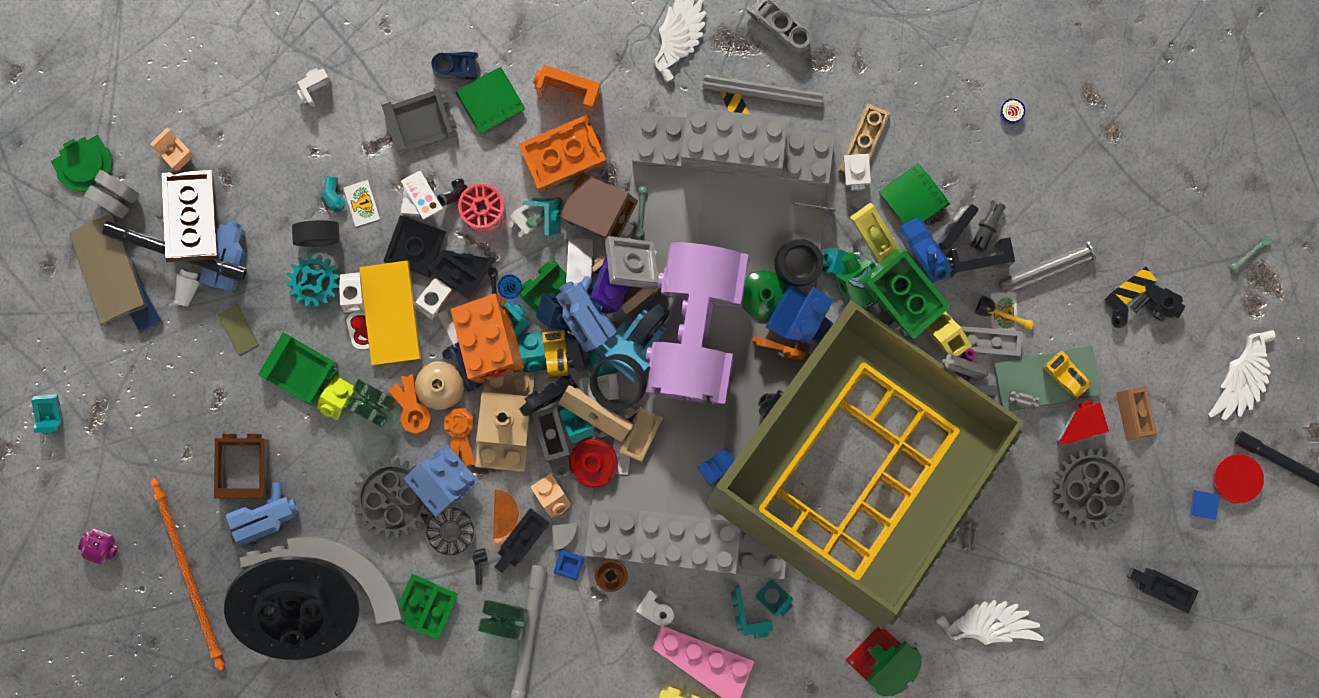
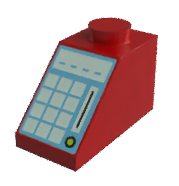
[1056,400,1109,446]

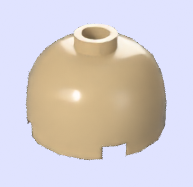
[415,361,464,411]

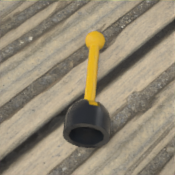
[975,295,1034,330]

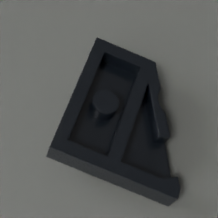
[428,250,496,299]
[565,329,587,372]

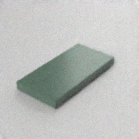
[994,346,1102,411]

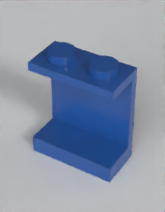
[765,285,834,344]

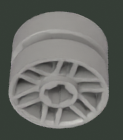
[84,169,139,219]

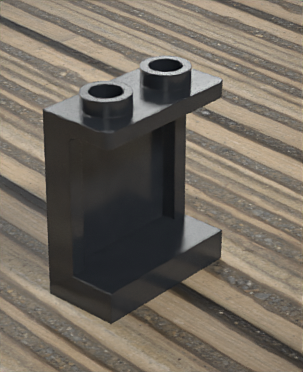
[946,237,1015,278]

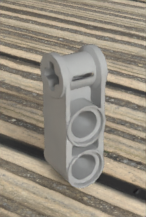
[746,0,811,53]

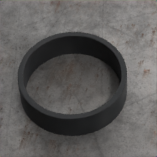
[590,354,647,411]

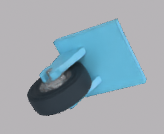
[596,304,670,382]

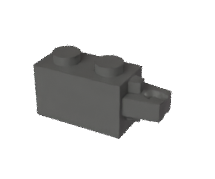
[532,407,571,479]

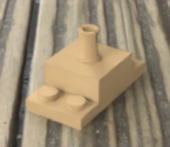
[475,371,536,472]

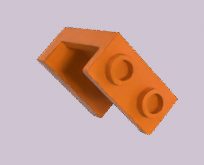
[533,65,602,115]

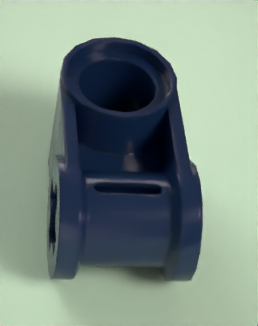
[431,52,478,80]

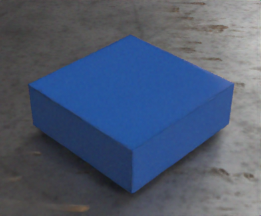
[1190,490,1220,519]
[553,549,585,581]

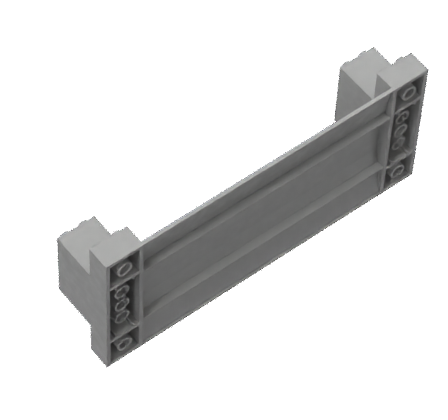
[585,107,835,579]

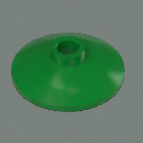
[742,270,787,320]

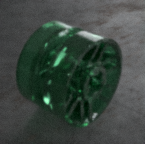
[343,379,397,428]
[478,600,529,640]

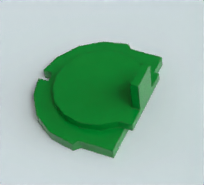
[51,135,113,192]
[867,641,922,697]

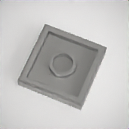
[605,236,658,289]

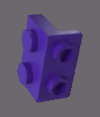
[590,255,628,314]

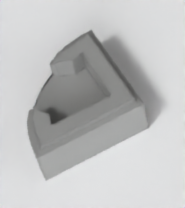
[552,523,577,550]

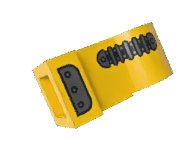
[542,330,568,378]
[1043,351,1091,399]

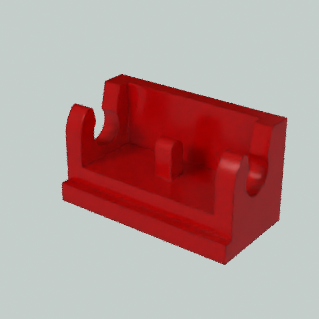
[845,627,901,681]

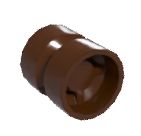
[595,560,628,592]

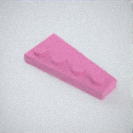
[652,625,754,698]

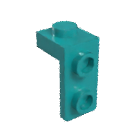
[731,585,773,639]

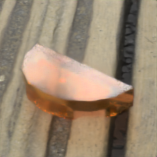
[493,489,519,539]

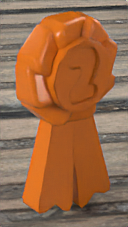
[752,336,811,362]
[388,374,431,434]
[444,408,476,467]

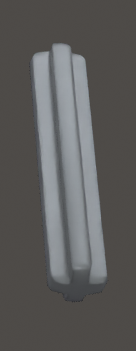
[942,354,988,380]

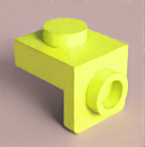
[317,375,356,420]

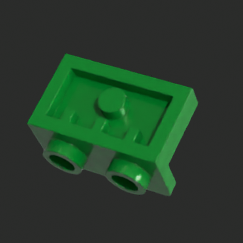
[519,261,567,314]

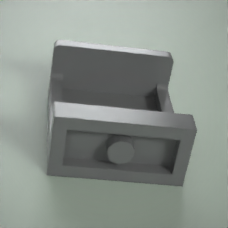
[381,87,457,155]

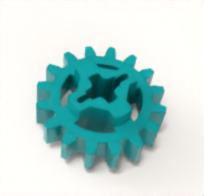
[286,254,340,308]

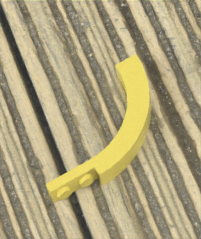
[850,203,972,356]

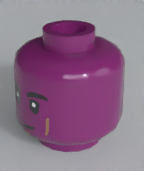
[78,528,118,565]

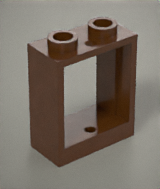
[214,434,269,499]

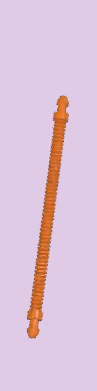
[150,478,225,672]

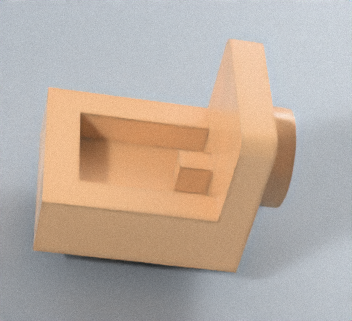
[150,128,195,172]
[531,474,572,518]

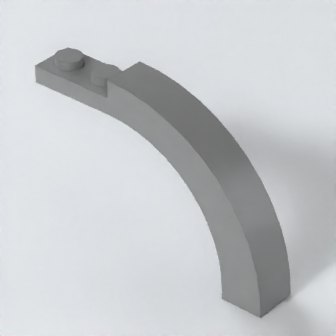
[240,537,405,626]

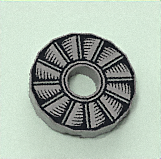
[426,507,475,556]

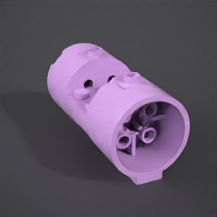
[646,242,750,406]

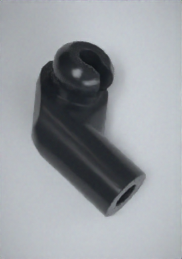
[437,178,467,206]
[1104,292,1129,329]

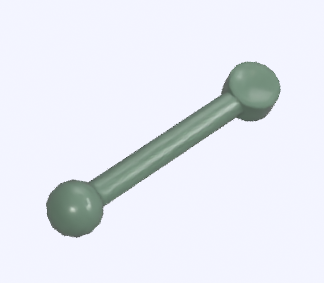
[634,186,647,238]
[526,197,562,228]
[1230,236,1271,273]

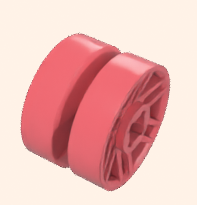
[458,183,506,232]

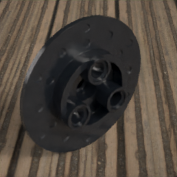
[224,556,359,660]

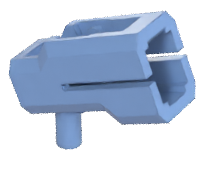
[199,221,246,292]
[556,276,617,352]
[226,482,299,547]

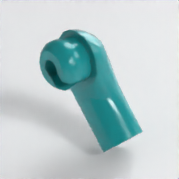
[322,176,346,211]

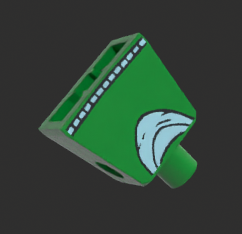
[835,252,877,310]

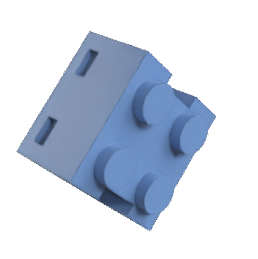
[404,444,479,517]

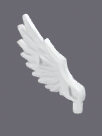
[653,0,706,83]
[1208,330,1276,420]
[936,600,1044,646]

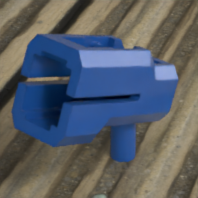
[899,217,952,283]

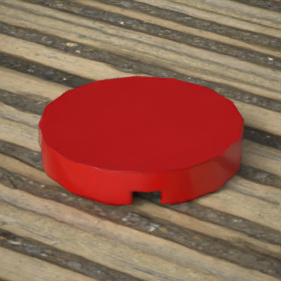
[569,438,618,488]
[1213,454,1264,503]

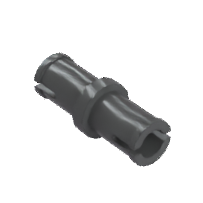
[971,200,1006,251]

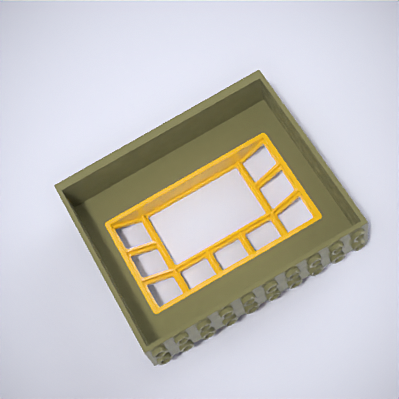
[705,300,1024,629]

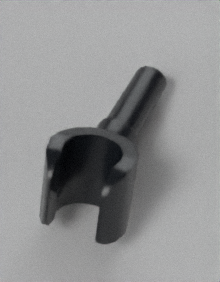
[472,548,488,585]

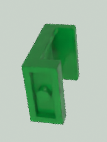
[258,332,338,406]

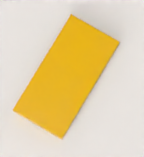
[359,261,422,365]

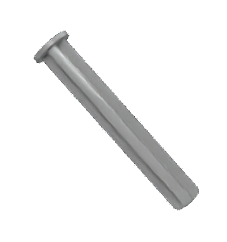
[999,242,1096,293]

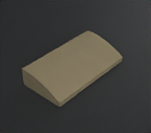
[69,213,148,325]

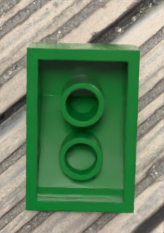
[859,248,951,340]

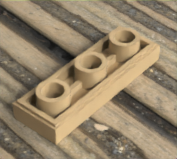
[838,103,890,174]
[558,385,633,443]

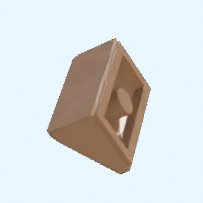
[1116,387,1157,441]

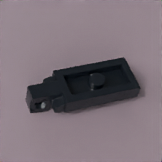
[519,375,578,417]
[494,508,550,573]
[1127,568,1199,614]

